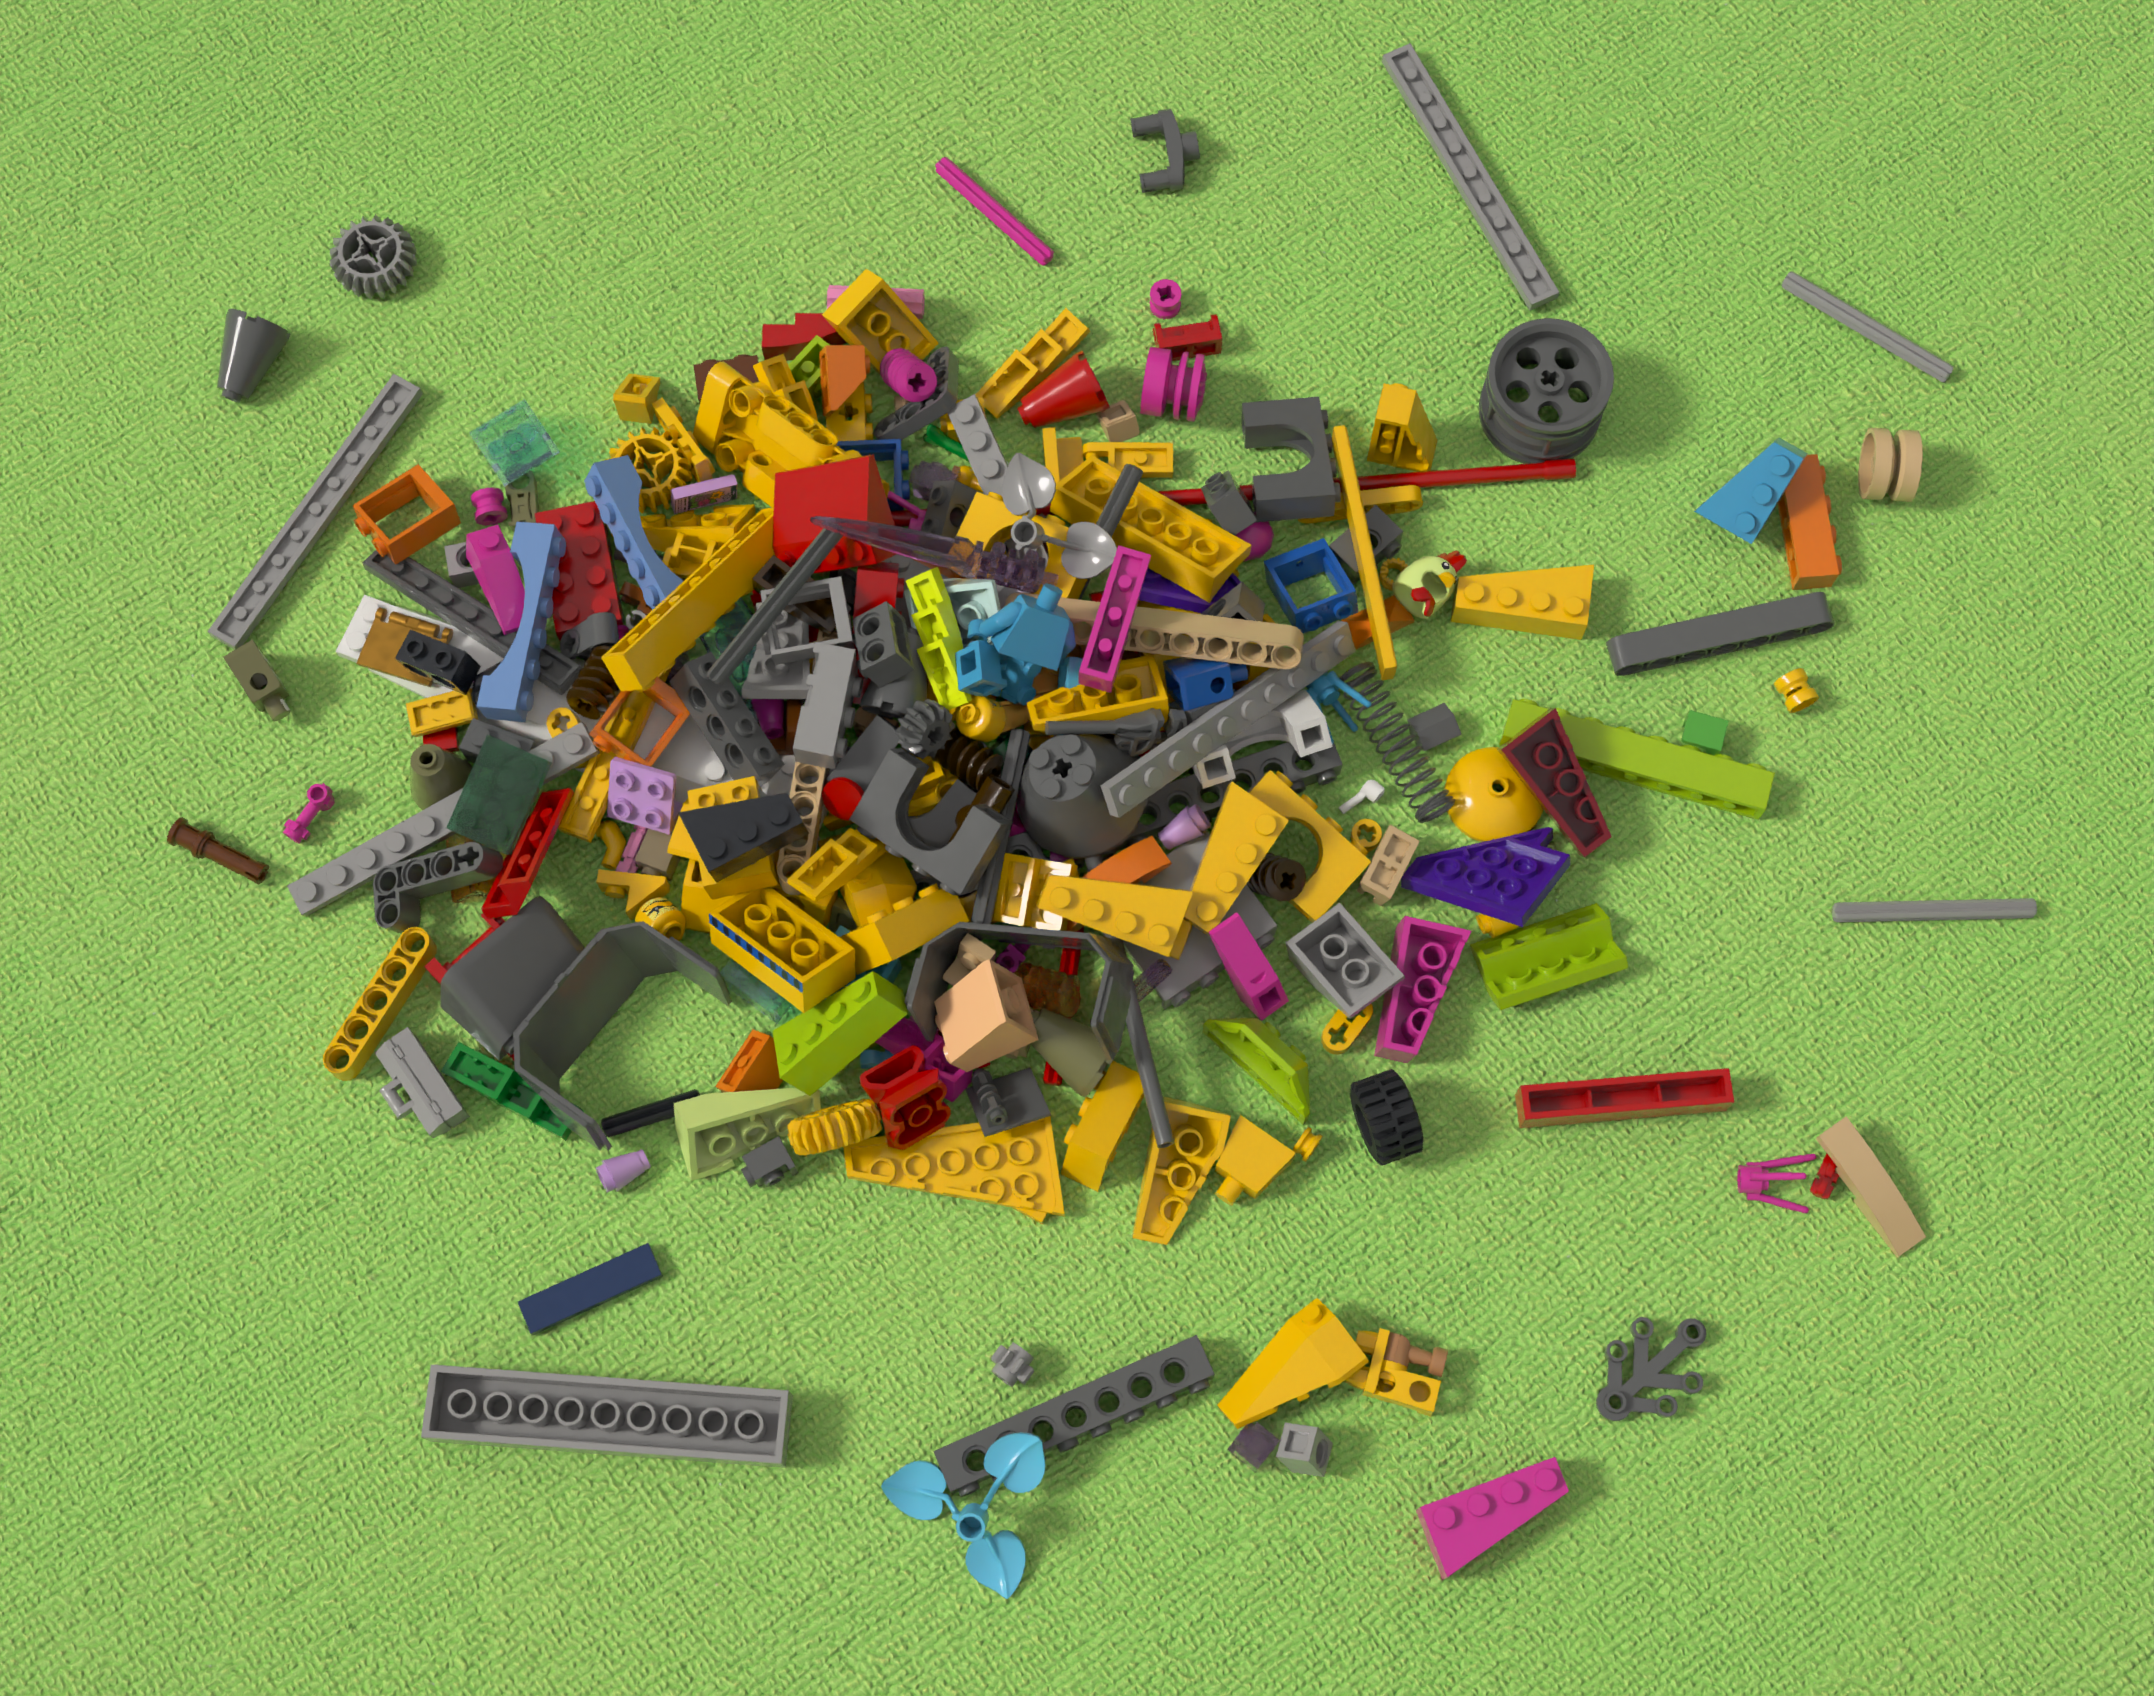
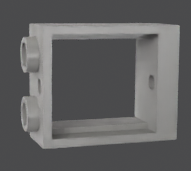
[756,576,855,665]

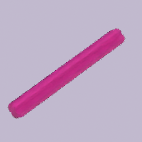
[935,157,1054,266]

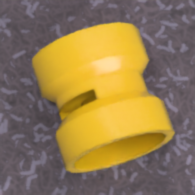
[1774,668,1819,713]

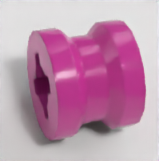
[1150,279,1182,319]
[471,487,508,526]

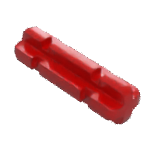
[1810,1153,1839,1200]

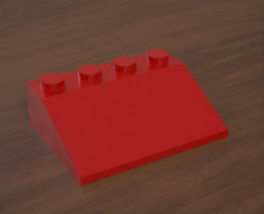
[772,454,902,573]

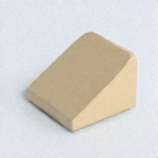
[1096,400,1140,442]

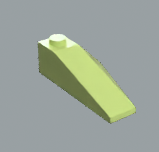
[673,1088,821,1181]

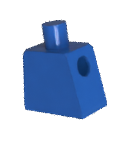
[1163,657,1248,711]

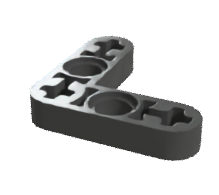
[873,347,959,441]

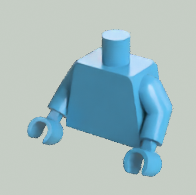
[967,583,1076,671]

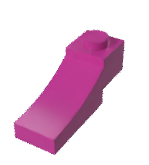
[875,1017,973,1102]

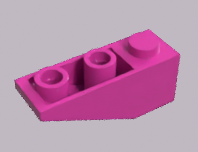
[1209,913,1289,1021]

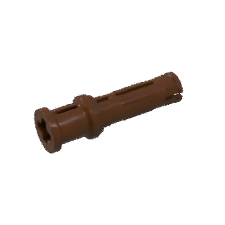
[167,817,269,884]

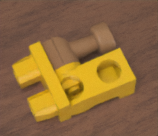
[1345,1328,1448,1417]

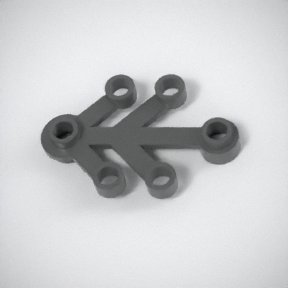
[1596,1317,1706,1421]

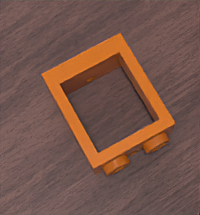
[353,464,461,565]
[588,677,690,767]

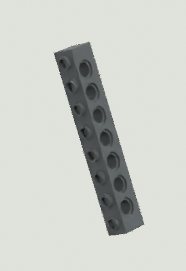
[933,1335,1215,1497]

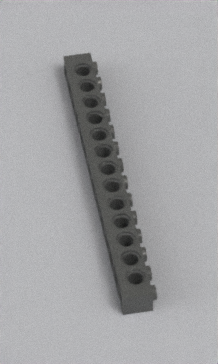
[910,742,1343,901]

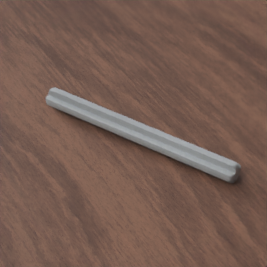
[1782,271,1954,382]
[1832,898,2037,922]

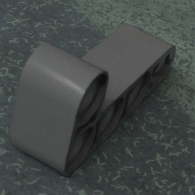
[373,842,503,934]

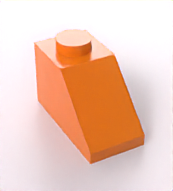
[819,345,870,416]

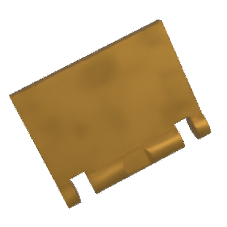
[356,607,454,688]

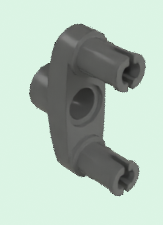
[1130,109,1200,193]

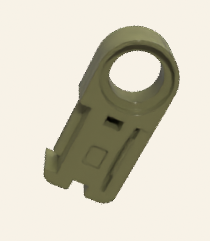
[505,465,539,532]

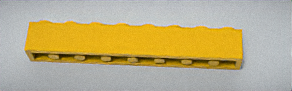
[601,507,775,692]

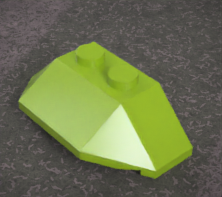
[1202,1018,1310,1125]

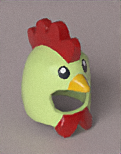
[1392,550,1467,619]

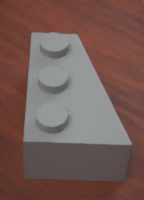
[793,642,863,770]

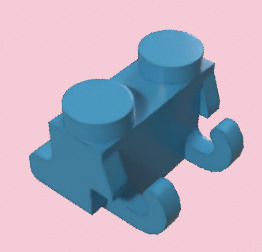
[991,653,1042,705]

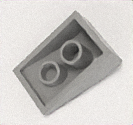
[1286,903,1405,1019]

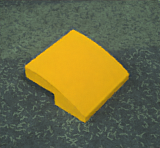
[993,853,1078,931]

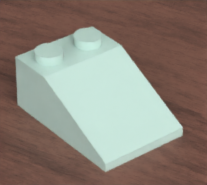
[904,578,1001,648]

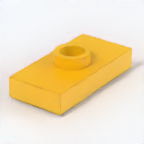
[406,688,479,737]

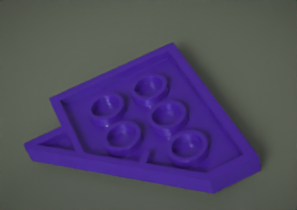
[1401,827,1571,927]

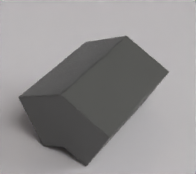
[1407,703,1461,751]

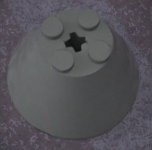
[1016,734,1149,859]

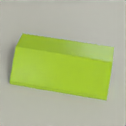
[1470,903,1628,1010]

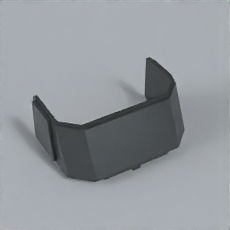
[513,921,732,1151]
[905,922,1134,1060]

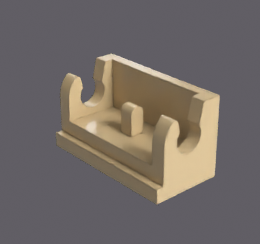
[1357,825,1420,906]

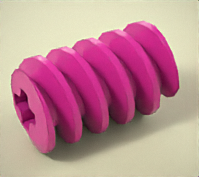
[880,348,937,402]

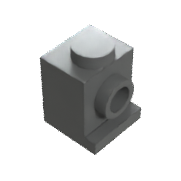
[741,1136,798,1187]

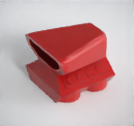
[860,1045,951,1150]

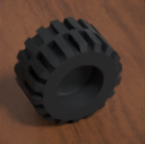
[1350,1069,1424,1166]

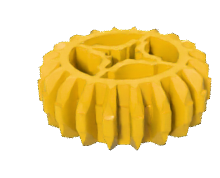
[605,427,693,514]
[787,1099,882,1156]

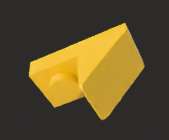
[596,869,670,920]

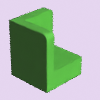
[1681,710,1729,755]

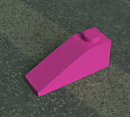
[466,524,525,635]

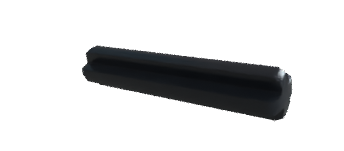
[601,1089,700,1137]

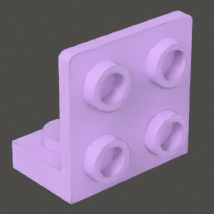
[607,757,683,835]

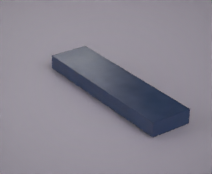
[518,1243,663,1335]

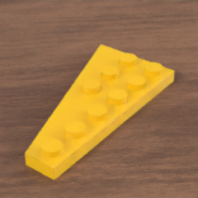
[843,1116,1065,1217]

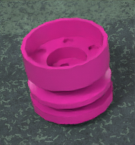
[1140,347,1207,422]

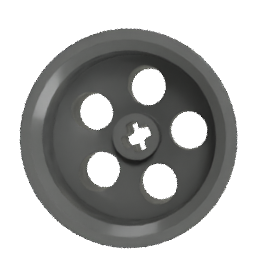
[1478,318,1614,464]

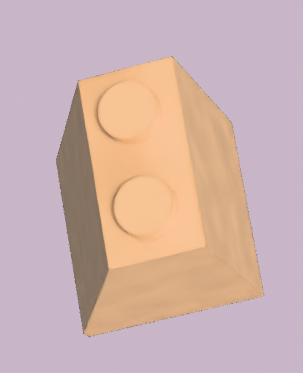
[934,959,1039,1072]

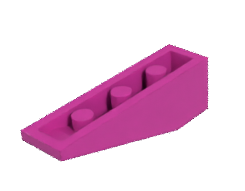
[1078,545,1151,693]

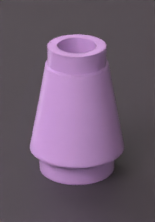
[1158,804,1211,850]
[596,1149,651,1193]

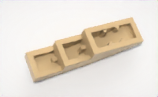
[1816,1116,1926,1258]

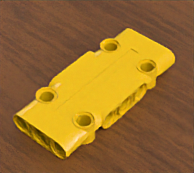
[693,361,890,508]

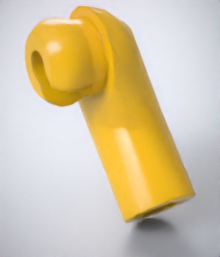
[595,820,626,870]

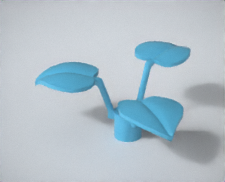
[881,1432,1046,1599]

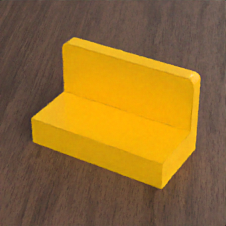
[1042,427,1084,484]

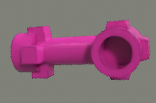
[282,783,335,844]

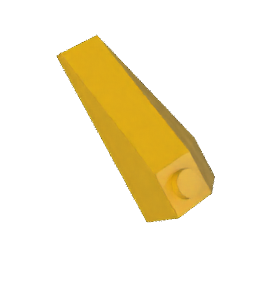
[1132,1097,1231,1245]

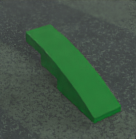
[441,1042,584,1141]

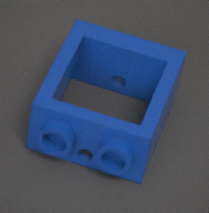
[837,439,910,511]
[1264,538,1358,634]

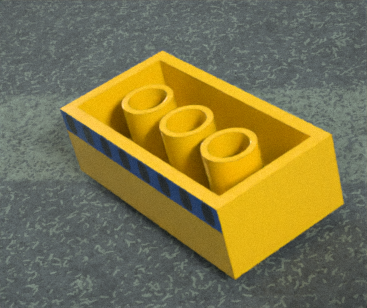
[709,887,856,1013]

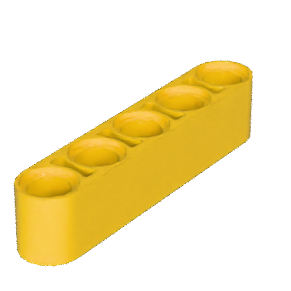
[323,927,437,1081]

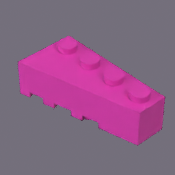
[1374,916,1471,1063]
[1416,1457,1569,1580]

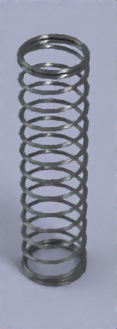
[1339,662,1455,823]

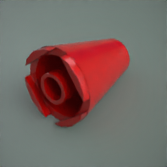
[1017,350,1110,428]

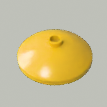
[1444,747,1543,842]

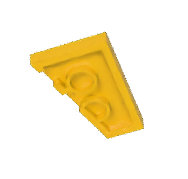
[652,397,716,482]

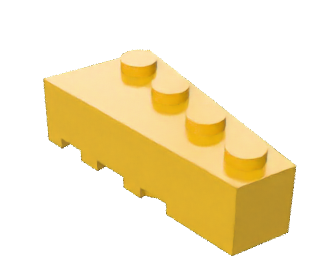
[1451,565,1594,640]
[1183,782,1289,936]
[1036,874,1193,957]

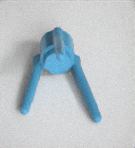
[1306,671,1371,744]

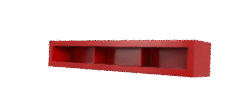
[1515,1068,1734,1128]

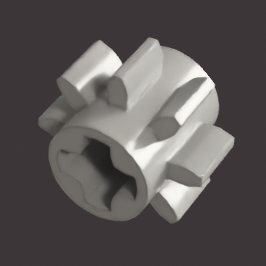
[991,1342,1034,1387]

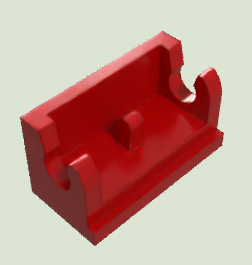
[1153,314,1223,361]

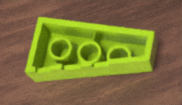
[772,971,908,1096]

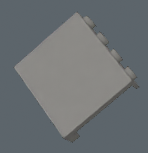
[1123,830,1277,1010]

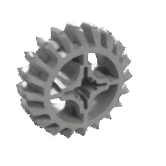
[330,214,417,299]

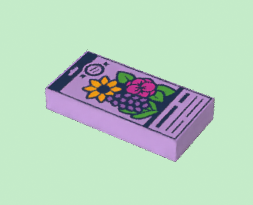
[671,474,738,514]

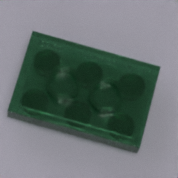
[446,734,552,856]

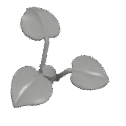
[979,453,1117,608]

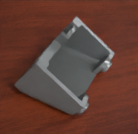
[441,896,585,1061]

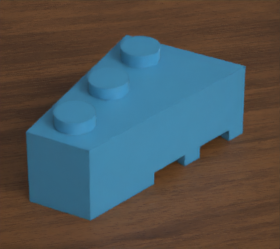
[1694,437,1808,544]

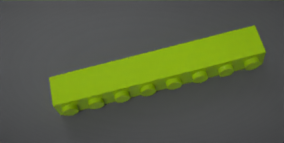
[1499,699,1775,820]

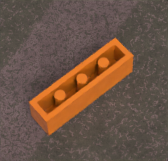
[1778,454,1842,590]

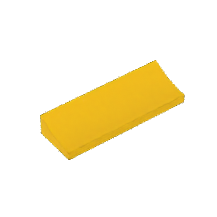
[1050,455,1252,603]

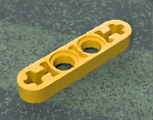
[1298,485,1423,523]

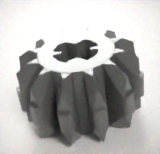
[895,699,956,759]

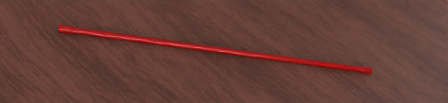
[891,459,1576,527]

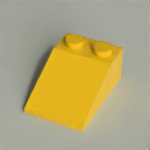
[822,269,939,374]

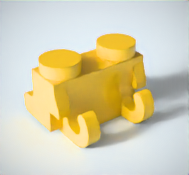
[662,532,718,579]

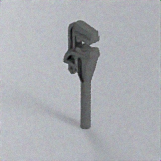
[1045,708,1187,756]

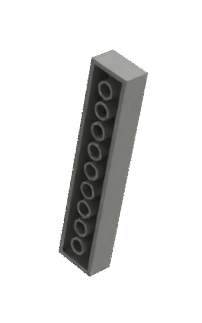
[421,1365,793,1468]

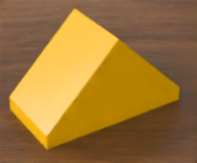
[613,373,660,424]

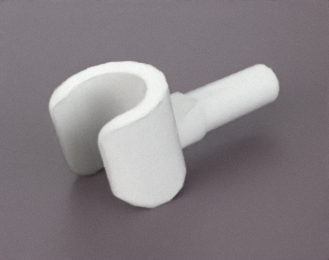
[1339,780,1384,814]

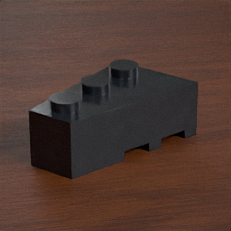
[678,793,810,883]

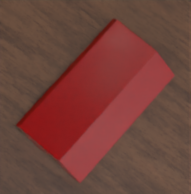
[481,788,574,919]

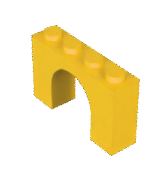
[944,492,1087,599]
[1249,770,1371,923]

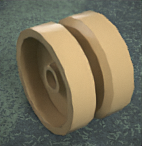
[1858,428,1923,502]

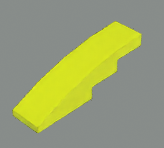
[906,567,972,710]

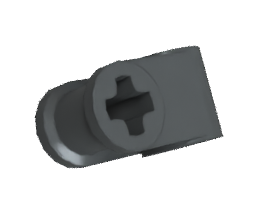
[560,612,619,662]

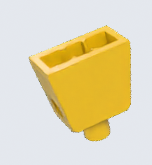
[1215,1115,1296,1206]

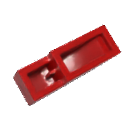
[762,313,847,361]

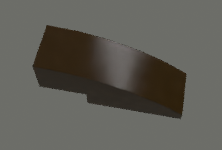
[752,555,852,635]

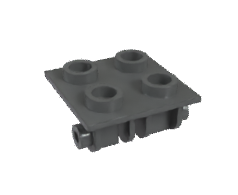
[965,1067,1051,1137]

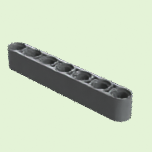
[1606,592,1835,676]

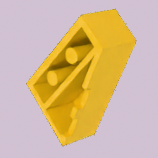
[1367,383,1438,472]
[840,883,969,975]
[1060,1061,1144,1192]

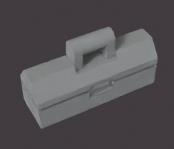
[375,1027,470,1138]

